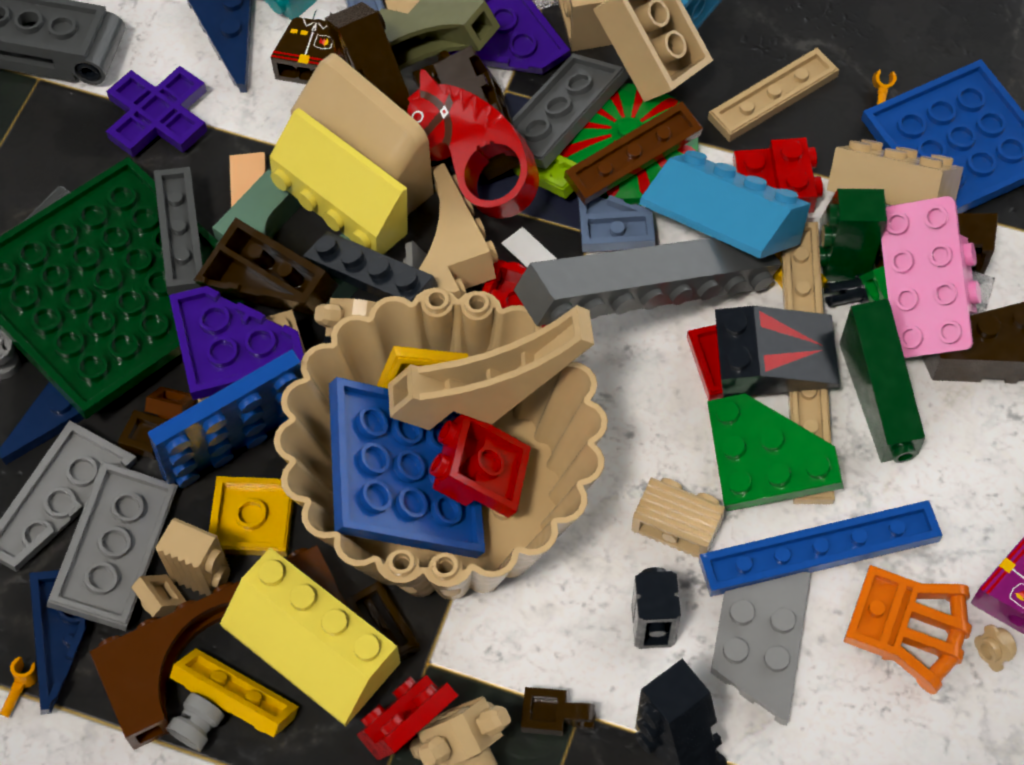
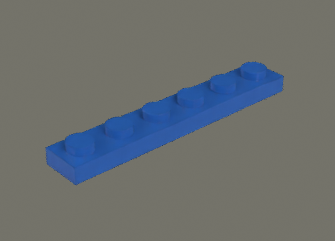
[699,500,943,597]

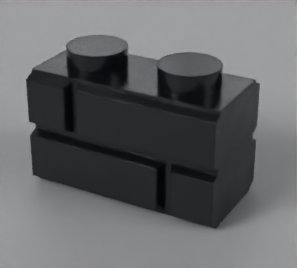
[631,567,681,649]

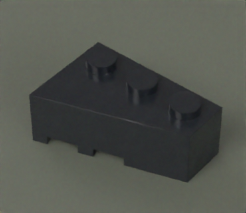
[634,658,727,765]

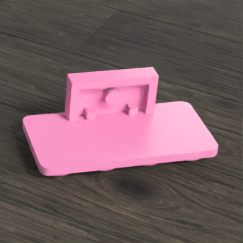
[881,196,981,358]

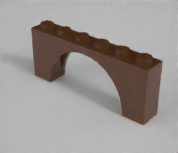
[89,545,348,750]

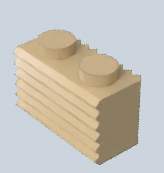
[631,477,725,558]
[156,518,230,596]

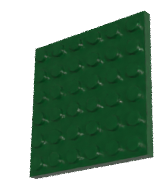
[0,156,254,420]

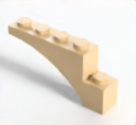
[419,163,498,299]
[388,305,594,431]

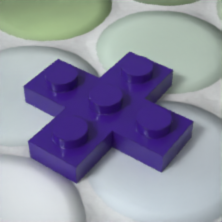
[106,66,208,157]

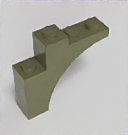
[379,0,500,71]

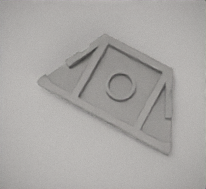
[710,572,811,726]

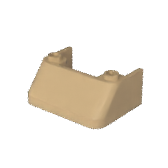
[291,53,434,215]

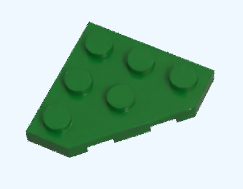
[707,393,844,512]

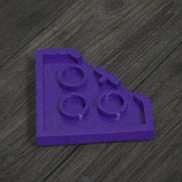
[448,0,571,75]
[169,286,304,400]

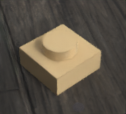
[131,574,186,617]

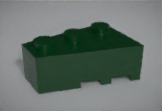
[819,189,887,282]

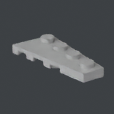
[0,420,137,572]

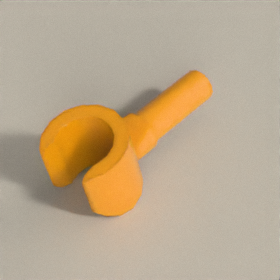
[872,69,897,105]
[0,657,38,718]

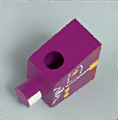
[971,537,1024,634]

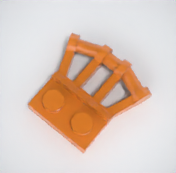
[843,565,972,694]

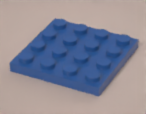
[861,59,1024,213]
[147,349,302,488]
[329,377,485,558]

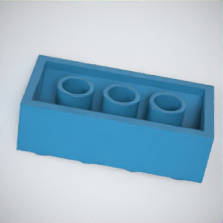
[639,151,811,258]

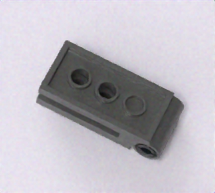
[0,0,126,85]

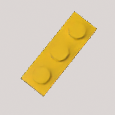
[169,648,299,738]

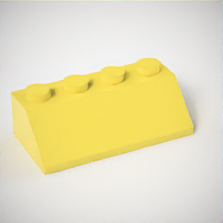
[269,108,408,254]
[220,547,401,727]

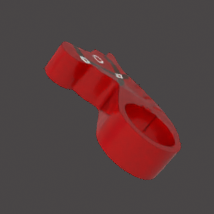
[407,69,539,219]

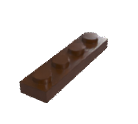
[564,102,703,205]

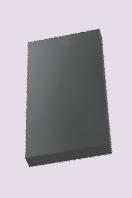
[512,53,629,169]

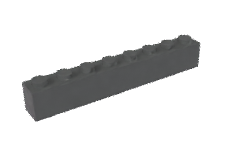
[514,238,782,326]

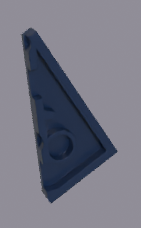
[187,0,252,93]
[0,382,123,465]
[29,570,90,715]

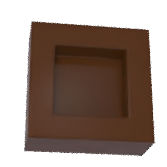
[145,387,196,420]

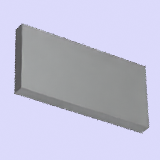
[47,461,178,631]

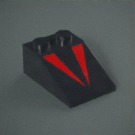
[715,306,840,398]

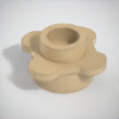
[974,624,1017,672]

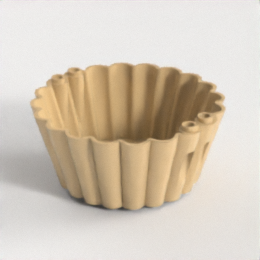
[274,288,608,600]

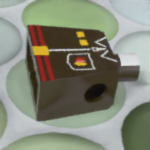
[271,9,335,84]

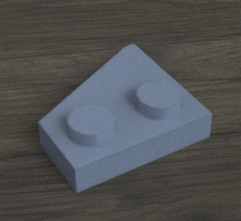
[577,195,656,252]

